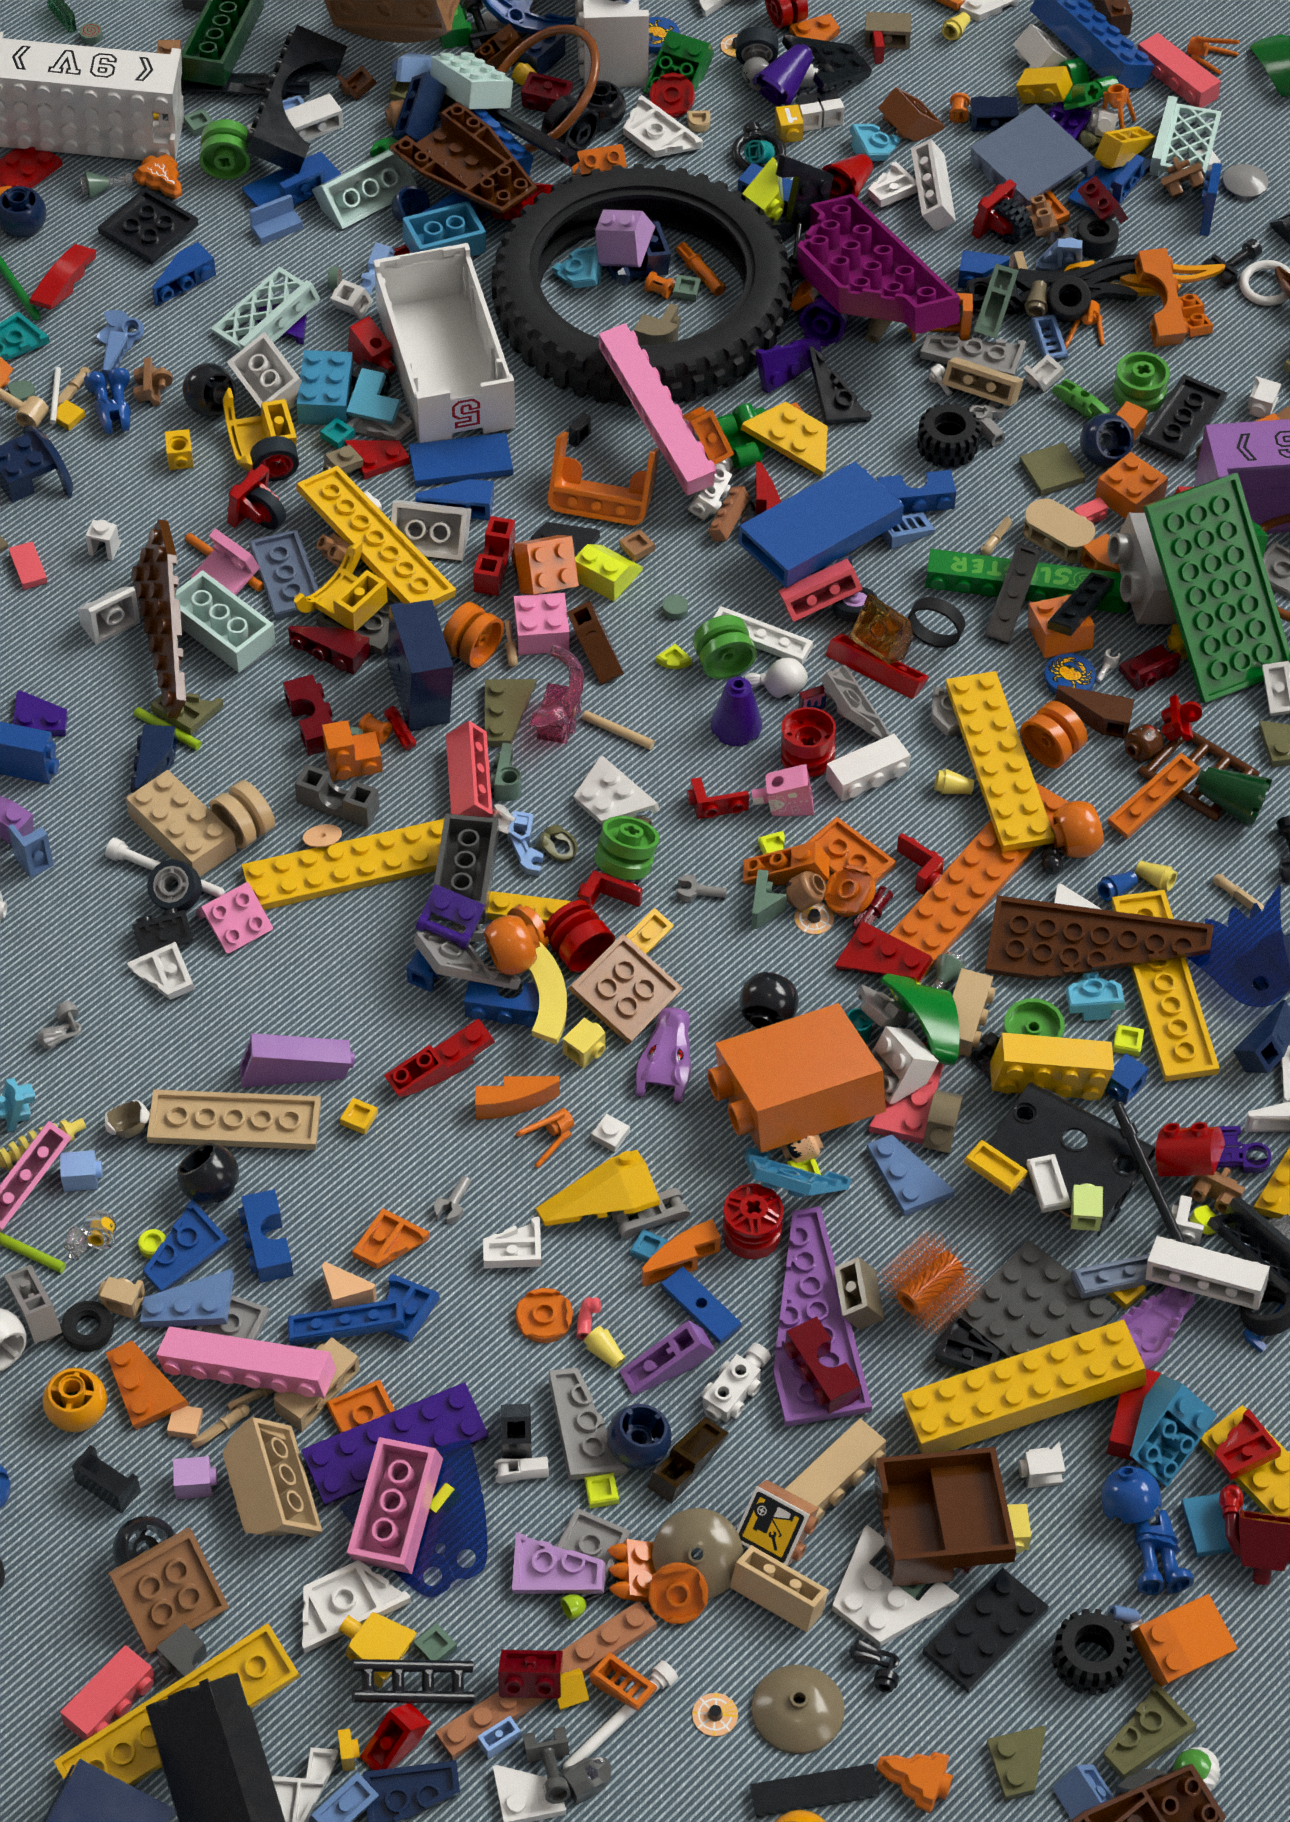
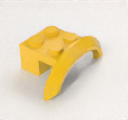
[223,388,297,472]
[294,541,388,632]

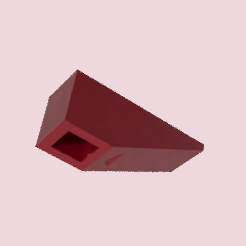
[288,626,371,675]

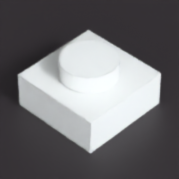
[591,1114,630,1152]

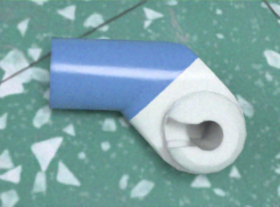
[1108,1605,1143,1641]

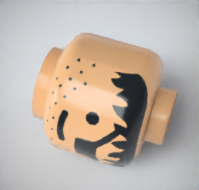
[781,1134,824,1163]

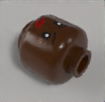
[1124,724,1163,762]

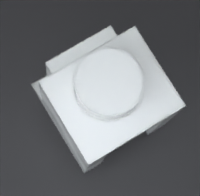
[1248,376,1281,418]
[86,520,122,560]
[1018,1442,1065,1488]

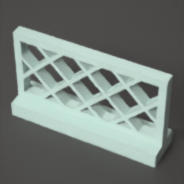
[1149,96,1222,179]
[211,266,320,351]

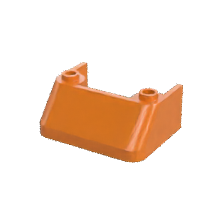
[548,432,660,525]

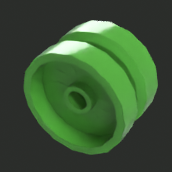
[199,119,251,180]
[1113,352,1170,413]
[692,615,757,679]
[594,816,660,880]
[1002,998,1065,1038]

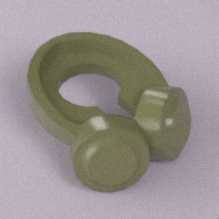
[1078,130,1103,149]
[535,825,578,862]

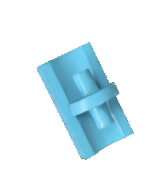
[0,1078,36,1132]

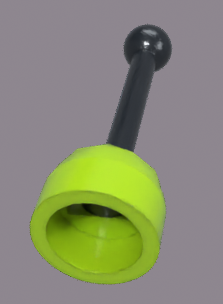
[560,1579,624,1621]

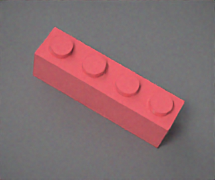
[1137,33,1221,108]
[446,721,493,818]

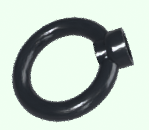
[731,122,786,171]

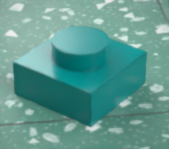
[320,417,355,449]

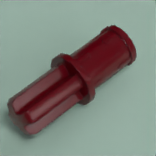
[852,886,894,931]

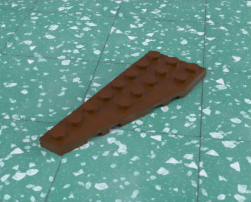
[131,519,186,719]
[985,895,1214,980]

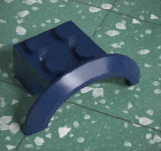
[599,218,671,286]
[0,425,73,503]

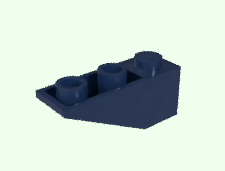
[130,725,177,793]
[1233,1000,1290,1073]

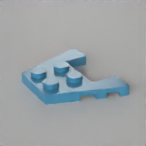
[744,1146,852,1197]

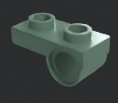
[490,743,521,801]

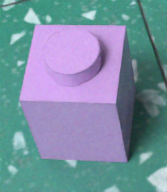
[173,1456,218,1499]

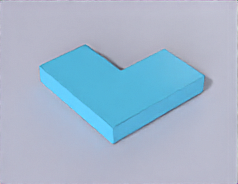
[346,368,401,425]

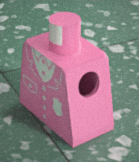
[752,764,814,816]

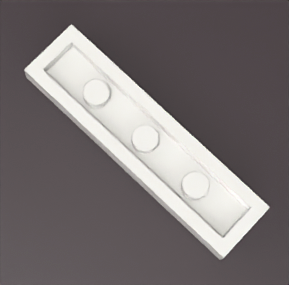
[714,606,813,665]

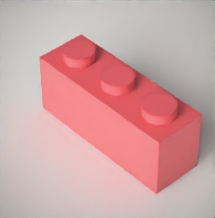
[778,559,863,622]
[60,1645,155,1741]

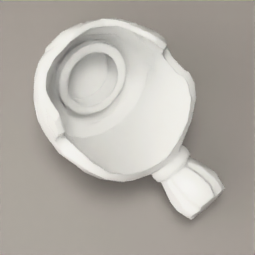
[745,658,808,698]

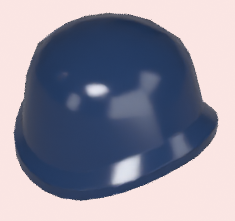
[391,185,430,223]

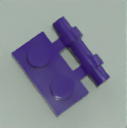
[1048,102,1092,141]

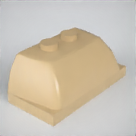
[223,1417,323,1537]

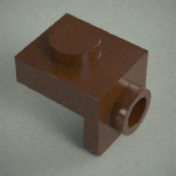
[336,65,377,101]

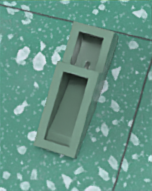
[974,263,1019,339]

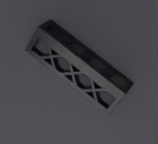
[1207,1197,1290,1294]

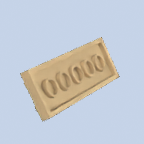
[147,1090,321,1150]

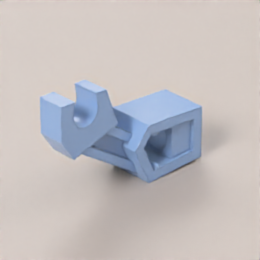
[359,242,395,295]
[507,811,544,876]

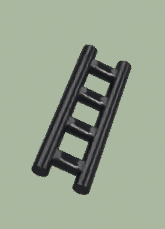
[351,1659,475,1704]

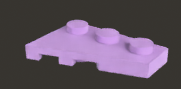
[512,1532,605,1594]

